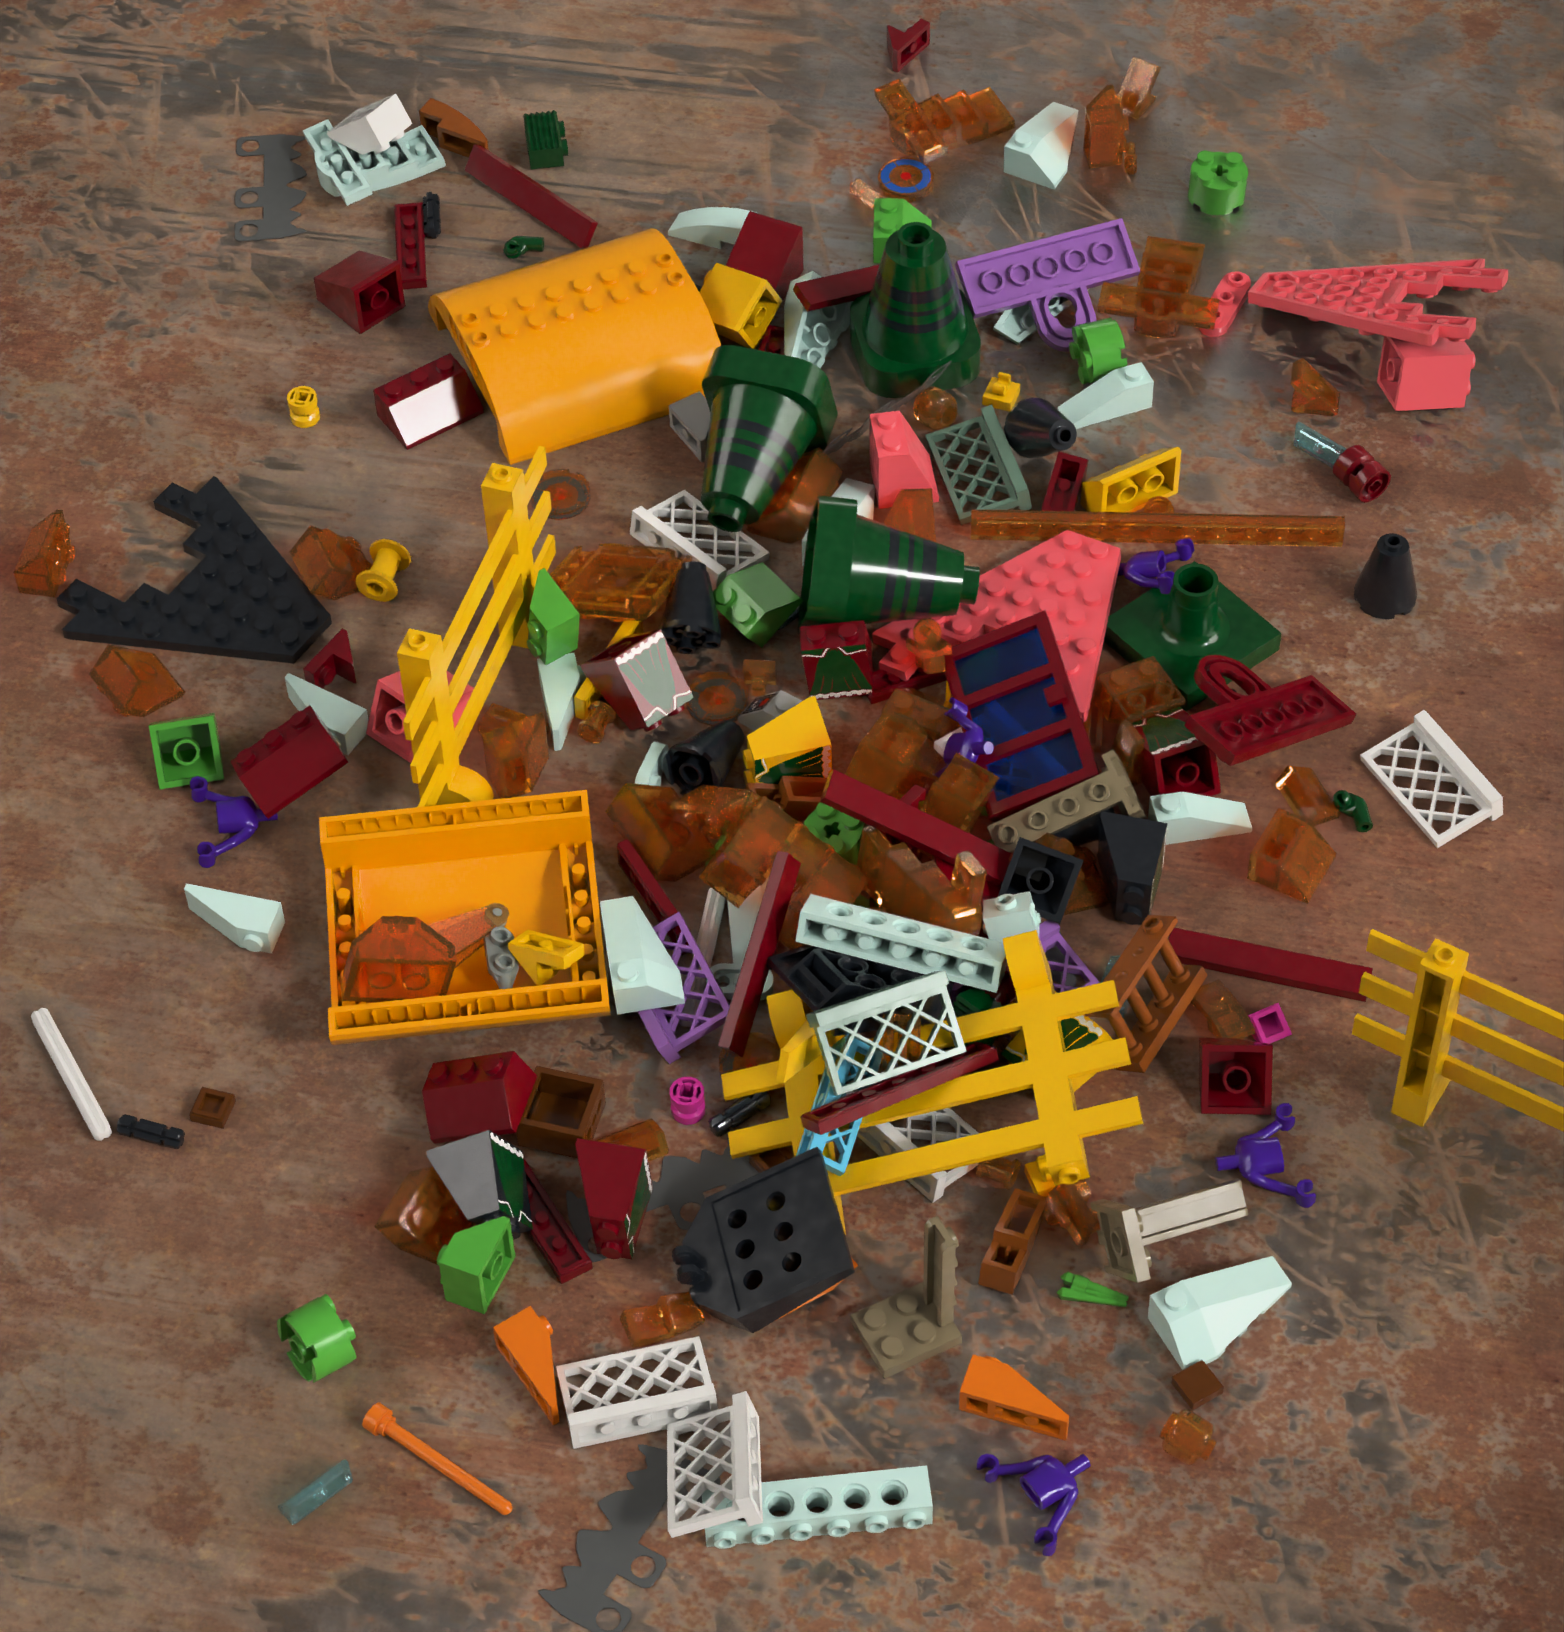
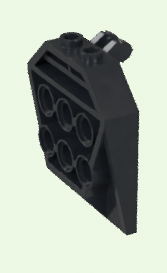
[767,945,955,1036]
[672,1147,855,1333]

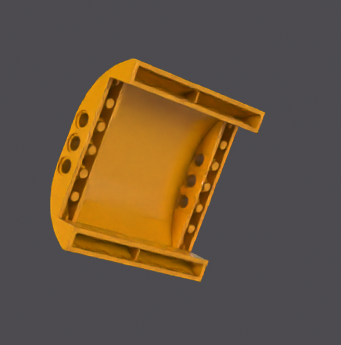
[428,228,721,465]
[319,790,611,1045]

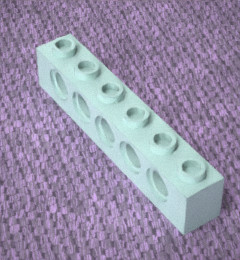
[796,894,1007,993]
[702,1465,933,1549]

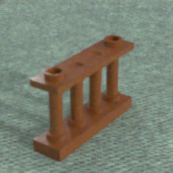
[1085,915,1208,1073]

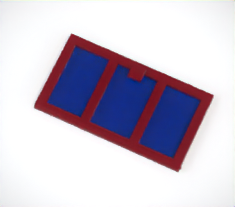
[939,610,1100,822]

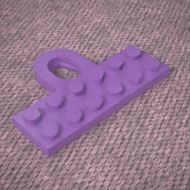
[955,218,1140,352]

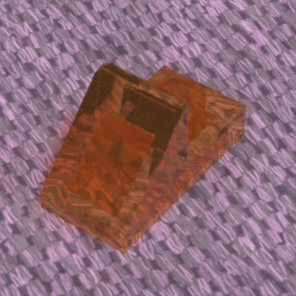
[1112,56,1161,119]
[1290,358,1340,416]

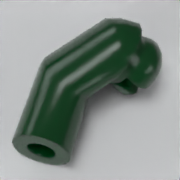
[503,236,545,259]
[1333,790,1373,832]

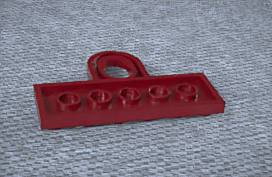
[1184,655,1356,766]

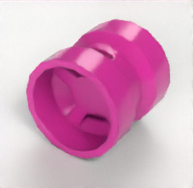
[670,1077,705,1125]

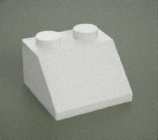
[327,94,412,155]

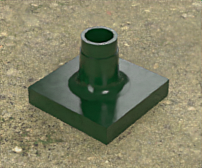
[1104,561,1281,712]

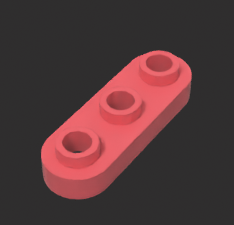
[1198,271,1251,337]

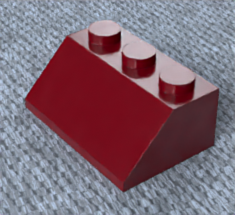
[373,353,484,450]
[230,705,349,819]
[422,1051,537,1144]

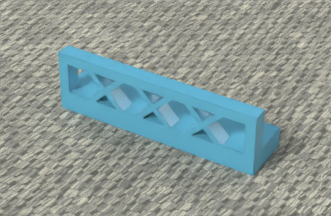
[796,1034,884,1176]

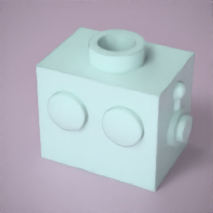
[981,891,1041,942]

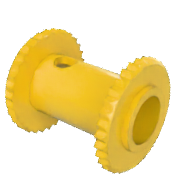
[355,539,411,602]

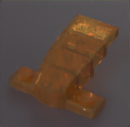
[874,79,1015,165]
[1098,236,1220,338]
[854,826,987,936]

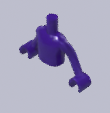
[1117,538,1195,594]
[922,697,994,799]
[190,776,278,868]
[1215,1103,1316,1208]
[976,1454,1091,1556]

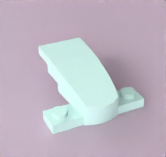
[303,119,446,206]

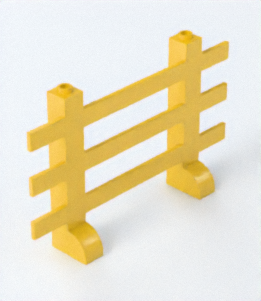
[397,446,556,807]
[1352,929,1564,1132]
[721,930,1143,1235]

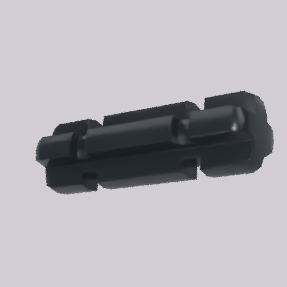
[423,192,441,239]
[708,1091,771,1137]
[117,1114,185,1149]

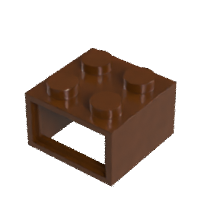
[516,1066,606,1159]

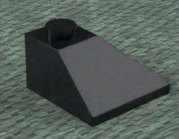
[998,837,1083,924]

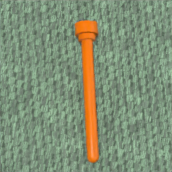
[362,1402,512,1515]

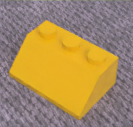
[1080,447,1182,527]

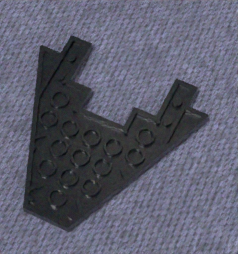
[56,476,332,664]

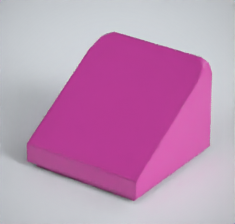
[1242,1003,1292,1044]

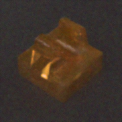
[743,659,777,697]

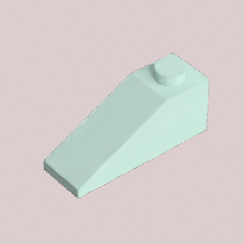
[1058,362,1154,429]
[537,652,586,751]
[285,673,369,755]
[1148,792,1252,845]
[184,883,285,954]

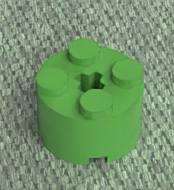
[1188,150,1248,215]
[1069,317,1127,384]
[799,802,876,879]
[277,1294,356,1383]

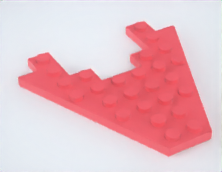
[1248,259,1508,347]
[872,530,1121,730]

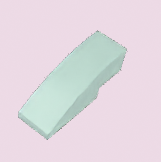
[668,207,757,249]

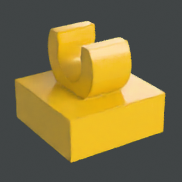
[982,372,1020,412]
[1024,1154,1071,1197]

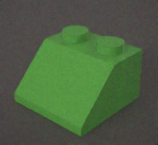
[873,198,932,263]
[713,562,803,648]
[527,568,580,665]
[149,713,224,790]
[437,1216,516,1314]

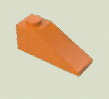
[493,1306,560,1426]
[959,1354,1069,1441]

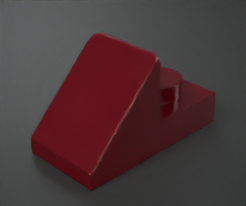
[887,18,930,73]
[1041,451,1089,520]
[303,628,357,689]

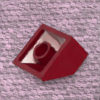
[1199,1037,1273,1115]

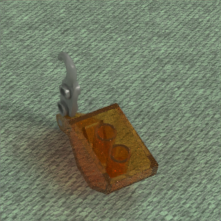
[340,903,519,1002]

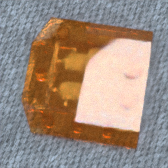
[549,543,692,622]

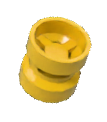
[287,386,320,428]

